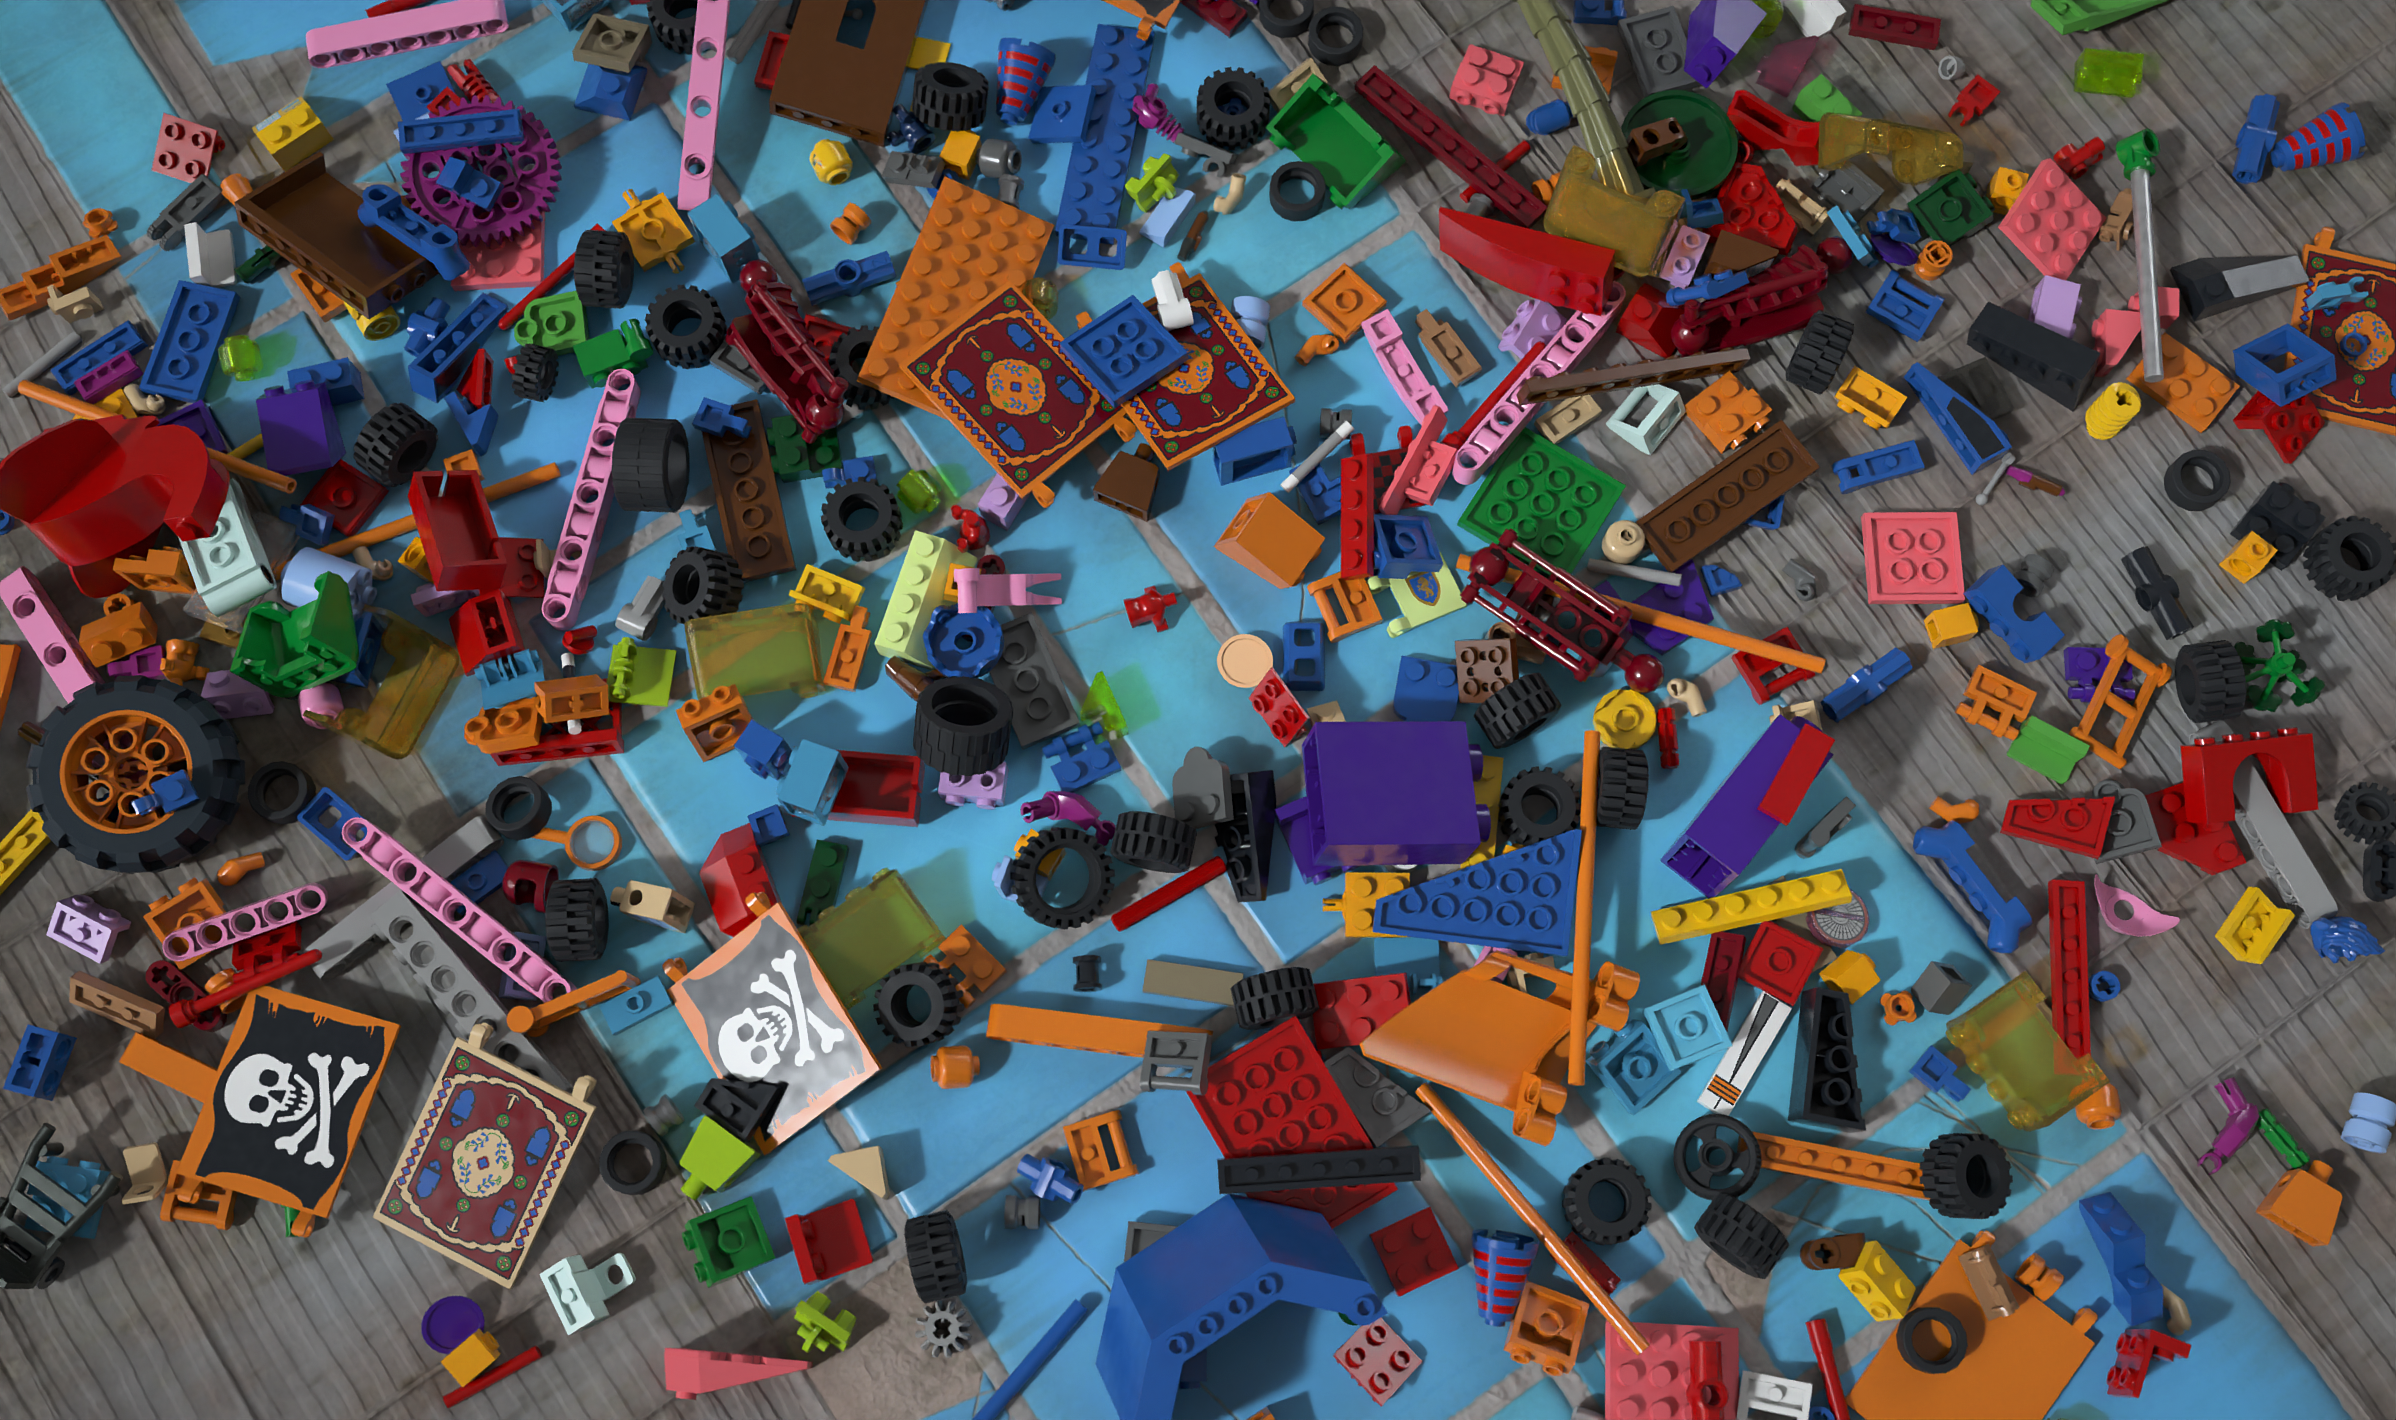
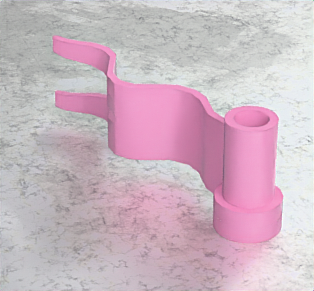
[954,568,1062,613]

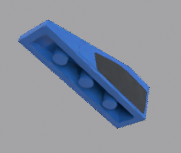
[408,293,508,403]
[1904,362,2012,475]

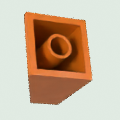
[1213,492,1325,589]

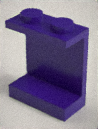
[1275,796,1361,885]

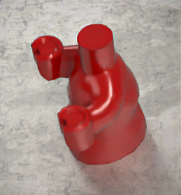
[951,505,990,553]
[1124,585,1178,632]

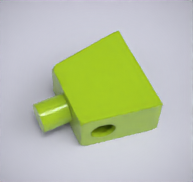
[679,1115,761,1201]

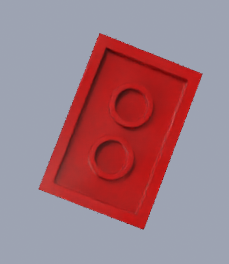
[1313,972,1411,1050]

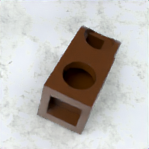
[1627,117,1688,167]

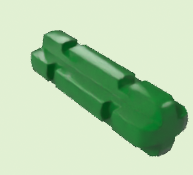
[2256,1108,2310,1169]

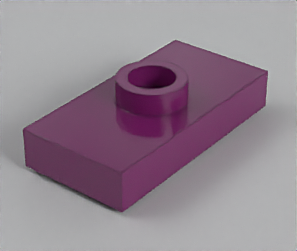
[74,350,144,405]

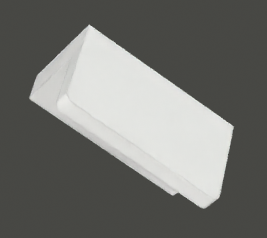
[1779,0,1846,42]
[184,222,237,288]

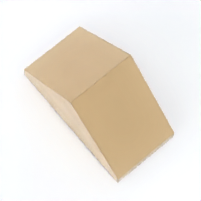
[828,1146,890,1200]

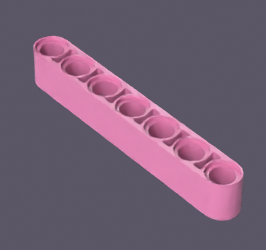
[305,0,509,68]

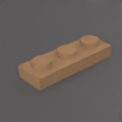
[69,971,165,1039]

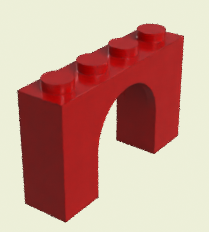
[2181,727,2319,824]

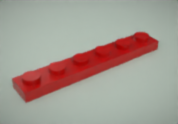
[2048,879,2092,1077]

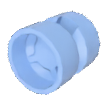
[1230,296,1270,350]
[2341,1092,2396,1153]

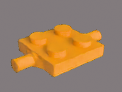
[612,189,695,274]
[1322,872,1410,938]

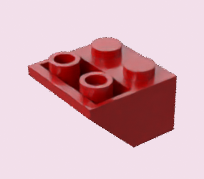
[448,589,525,677]

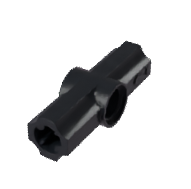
[2121,546,2194,640]

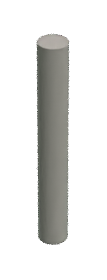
[2,331,83,398]
[1587,559,1682,587]

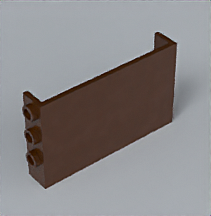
[234,151,439,319]

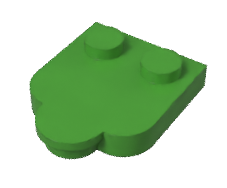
[514,291,590,356]

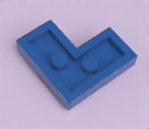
[1289,463,1341,525]

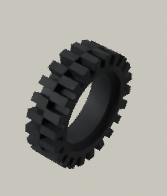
[1011,827,1115,929]

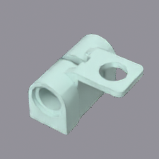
[539,1253,636,1335]

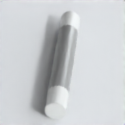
[1280,421,1354,493]

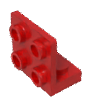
[2233,383,2325,464]
[785,1199,874,1285]
[2106,1329,2192,1398]

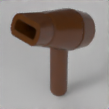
[885,656,947,702]

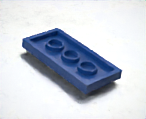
[139,280,240,403]

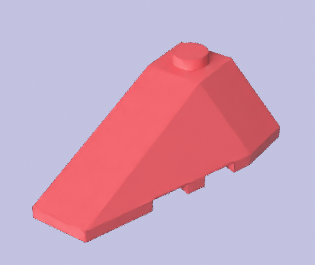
[664,1348,813,1400]

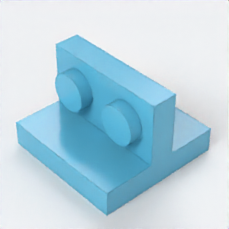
[1642,984,1733,1072]

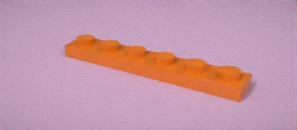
[1737,1131,1930,1201]

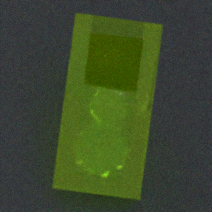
[1080,671,1129,739]

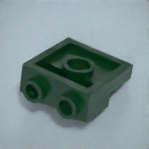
[1907,168,1995,247]
[767,415,843,483]

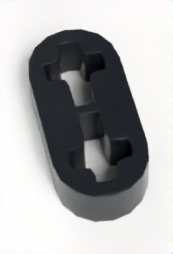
[2363,840,2396,902]

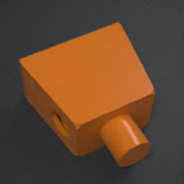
[2255,1160,2343,1247]

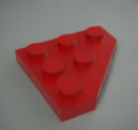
[1702,162,1798,256]
[2145,782,2247,875]

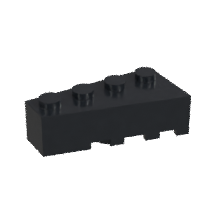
[1967,301,2101,412]
[1788,987,1866,1133]

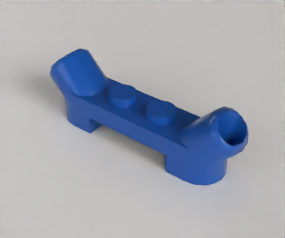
[358,184,470,281]
[1913,820,2033,953]

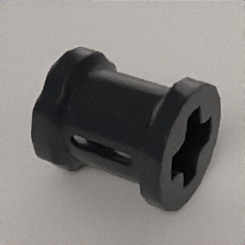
[1073,955,1102,992]

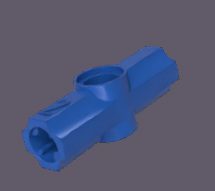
[2232,94,2280,184]
[802,251,896,306]
[1820,648,1913,723]

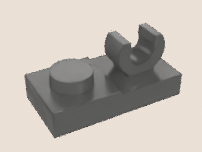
[1174,132,1238,178]
[881,151,946,188]

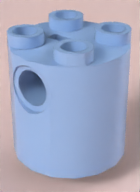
[281,547,377,623]

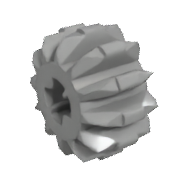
[915,1300,973,1358]

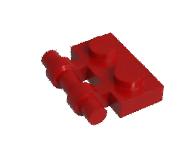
[232,920,302,983]

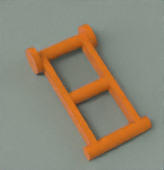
[2069,634,2172,769]
[507,970,641,1037]

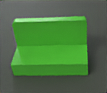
[2007,716,2090,784]

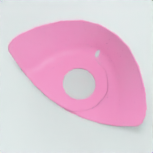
[2094,874,2180,937]

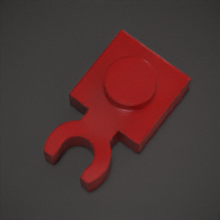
[1948,74,2001,127]

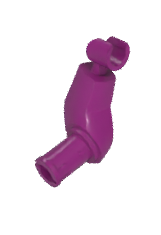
[1020,791,1116,846]
[2197,1077,2260,1175]

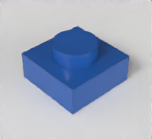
[747,804,790,847]

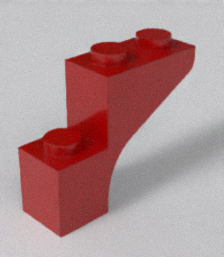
[1727,90,1836,166]

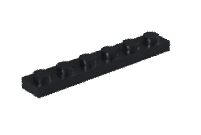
[1217,1145,1421,1194]

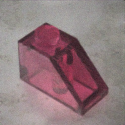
[1756,35,1819,98]

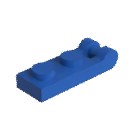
[1831,440,1925,494]

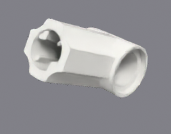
[1152,270,1194,331]

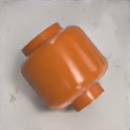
[930,1045,980,1089]
[2073,1077,2122,1129]

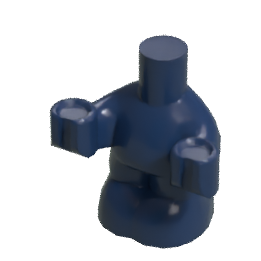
[887,104,936,154]

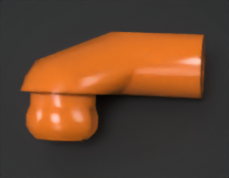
[1295,335,1339,366]
[1929,796,1980,824]
[217,852,265,886]

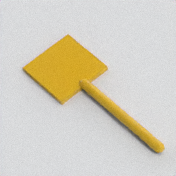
[908,37,951,112]

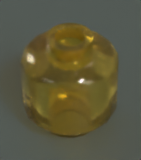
[1021,277,1059,320]

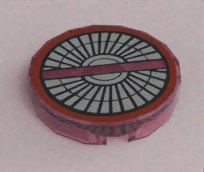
[1805,888,1870,948]

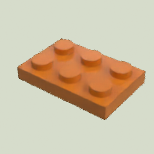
[2126,332,2240,433]

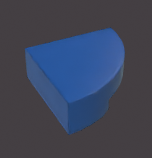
[1700,565,1742,597]

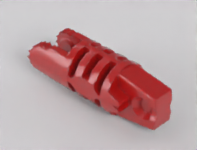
[447,59,499,104]

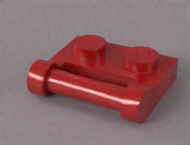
[1731,627,1815,705]

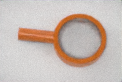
[531,816,622,871]

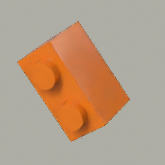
[79,601,158,668]

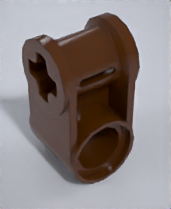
[1800,1233,1866,1270]

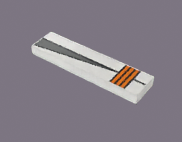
[1696,991,1792,1116]

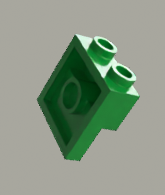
[682,1196,776,1288]

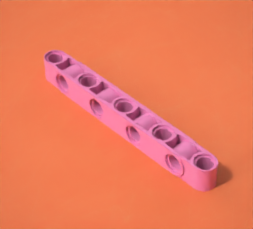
[678,0,730,211]
[1452,281,1626,485]
[542,369,641,631]
[0,566,165,800]
[342,817,577,1003]

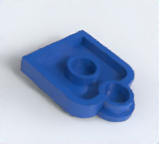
[1393,656,1459,722]

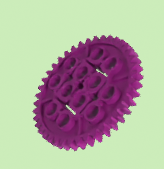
[400,95,562,247]

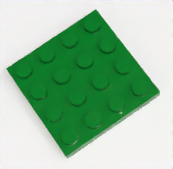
[1457,427,1626,582]

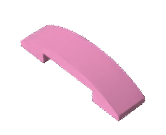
[1361,309,1449,425]

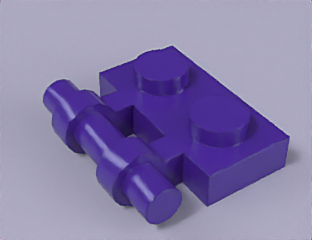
[2063,647,2135,703]

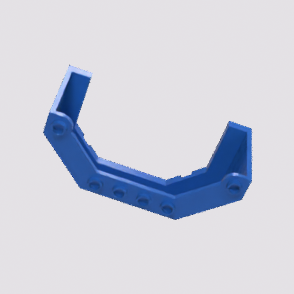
[1096,1193,1388,1420]

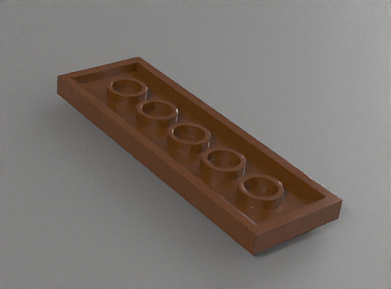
[702,399,796,583]
[1635,420,1820,573]

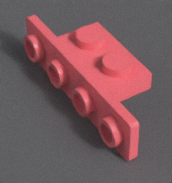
[1379,405,1458,515]

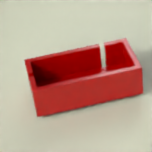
[408,470,507,592]
[790,746,925,827]

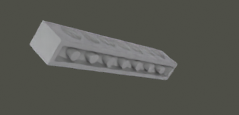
[369,890,573,1093]

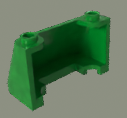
[1265,73,1406,209]
[230,571,359,698]

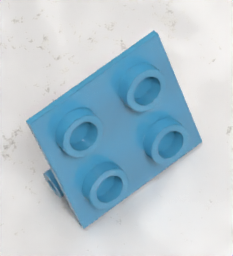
[474,648,545,710]
[1374,937,1442,1002]

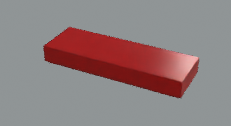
[1757,723,1835,826]

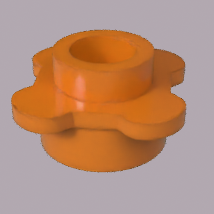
[83,208,118,238]
[1880,991,1917,1025]

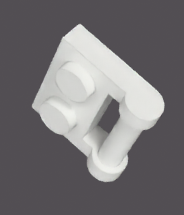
[1736,1370,1813,1420]

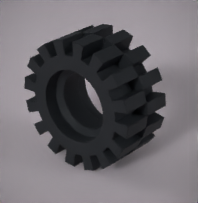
[512,343,559,402]
[2334,782,2396,845]

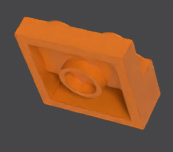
[1684,371,1773,454]
[113,547,199,595]
[676,684,754,762]
[143,877,226,970]
[1503,1281,1590,1376]

